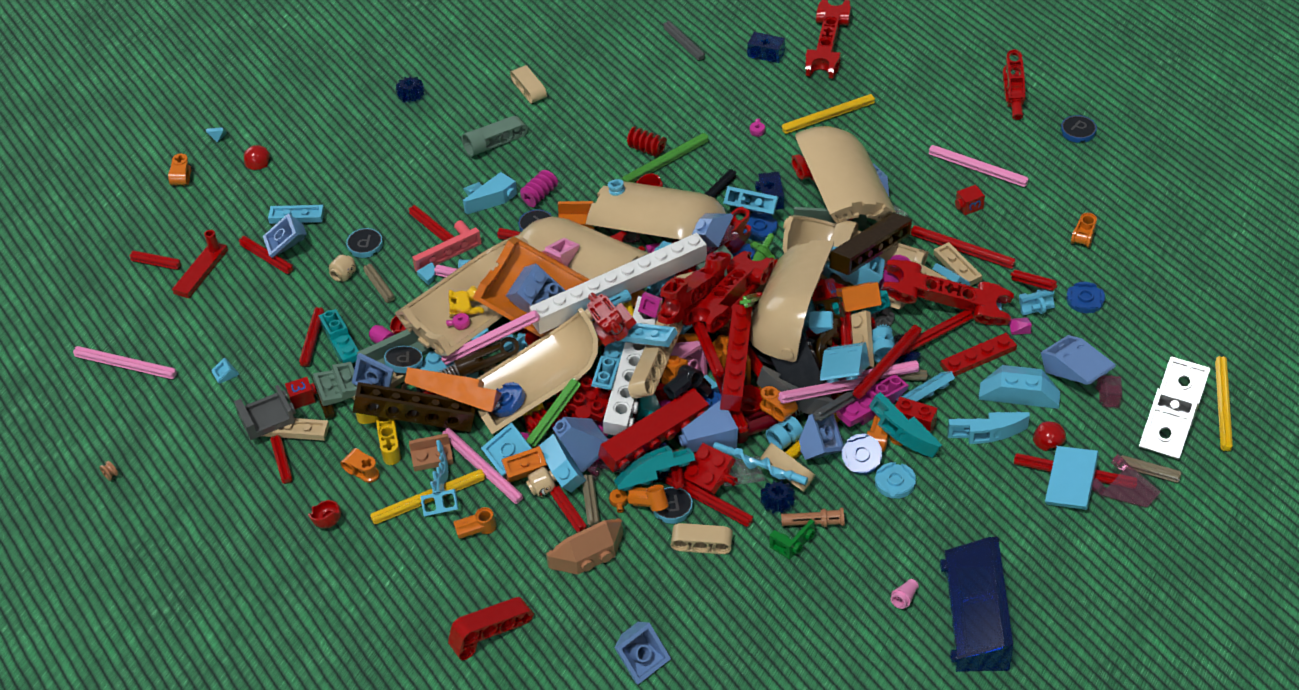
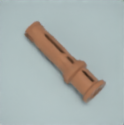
[781,508,845,527]

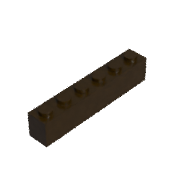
[829,212,912,275]

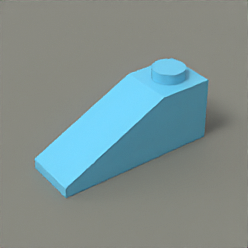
[463,172,517,214]
[723,186,779,215]
[538,434,586,492]

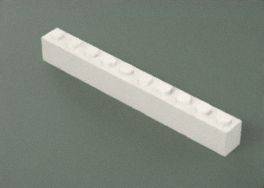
[529,233,707,334]

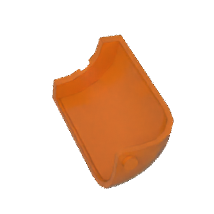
[473,236,603,347]

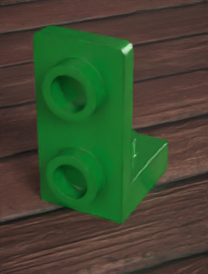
[769,519,816,560]

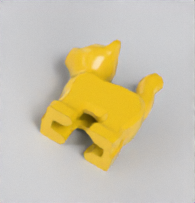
[448,286,484,317]

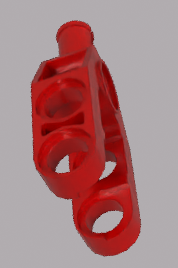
[1002,49,1025,120]

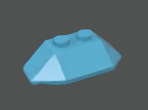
[979,365,1060,409]

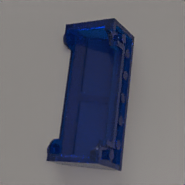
[940,537,1013,672]

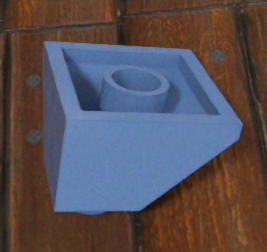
[263,213,307,258]
[692,213,733,247]
[352,353,394,387]
[799,414,844,460]
[614,622,671,684]

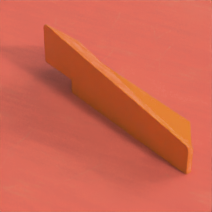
[405,367,501,412]

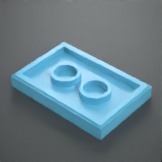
[1045,446,1099,510]

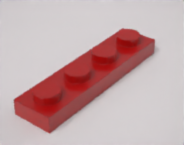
[940,333,1017,377]

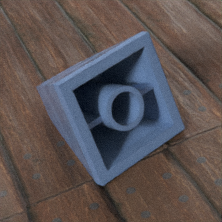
[679,400,738,452]
[553,417,608,472]

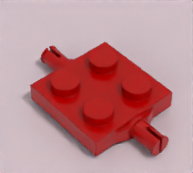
[683,443,738,495]

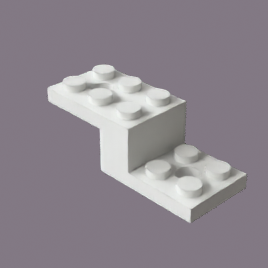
[1139,357,1210,459]

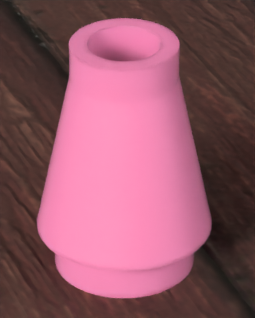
[891,579,919,609]

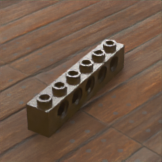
[352,382,475,432]

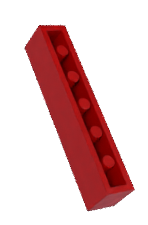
[720,304,752,412]
[598,388,709,472]

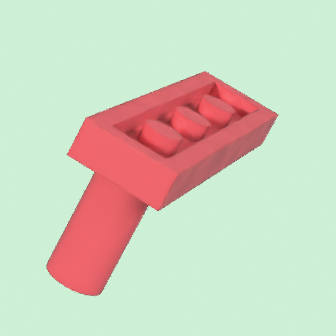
[412,220,482,272]

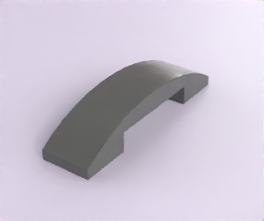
[757,365,833,414]

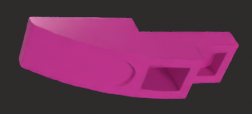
[836,374,909,427]

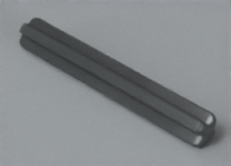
[663,21,705,61]
[813,390,857,421]

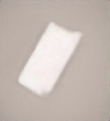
[723,456,765,486]

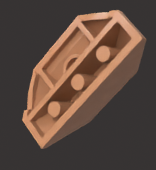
[546,518,623,575]

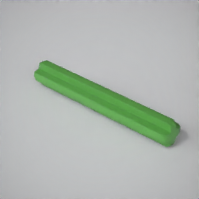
[526,378,581,447]

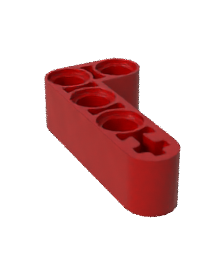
[448,597,534,660]

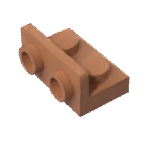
[409,434,454,472]

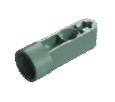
[462,116,528,157]

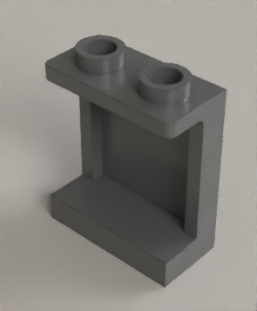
[234,385,296,440]

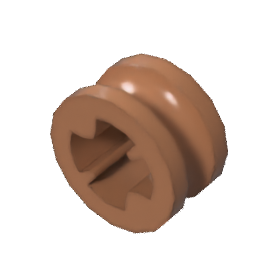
[99,461,119,481]

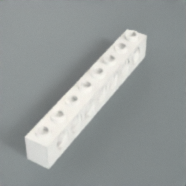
[603,296,662,435]

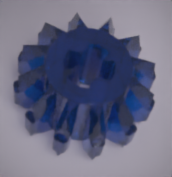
[396,76,424,103]
[760,479,795,514]

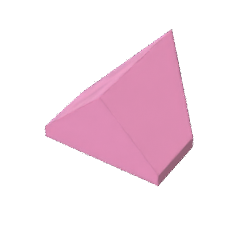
[542,238,580,267]

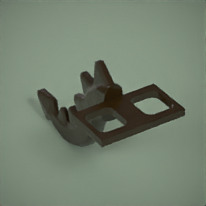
[813,298,845,367]

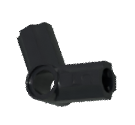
[663,364,712,400]

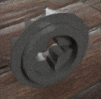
[871,308,894,328]

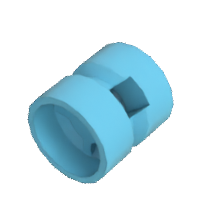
[872,327,895,363]
[765,416,803,450]

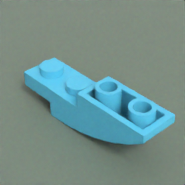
[592,340,625,390]
[947,412,1030,444]

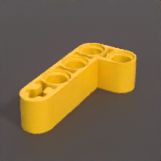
[355,413,401,465]

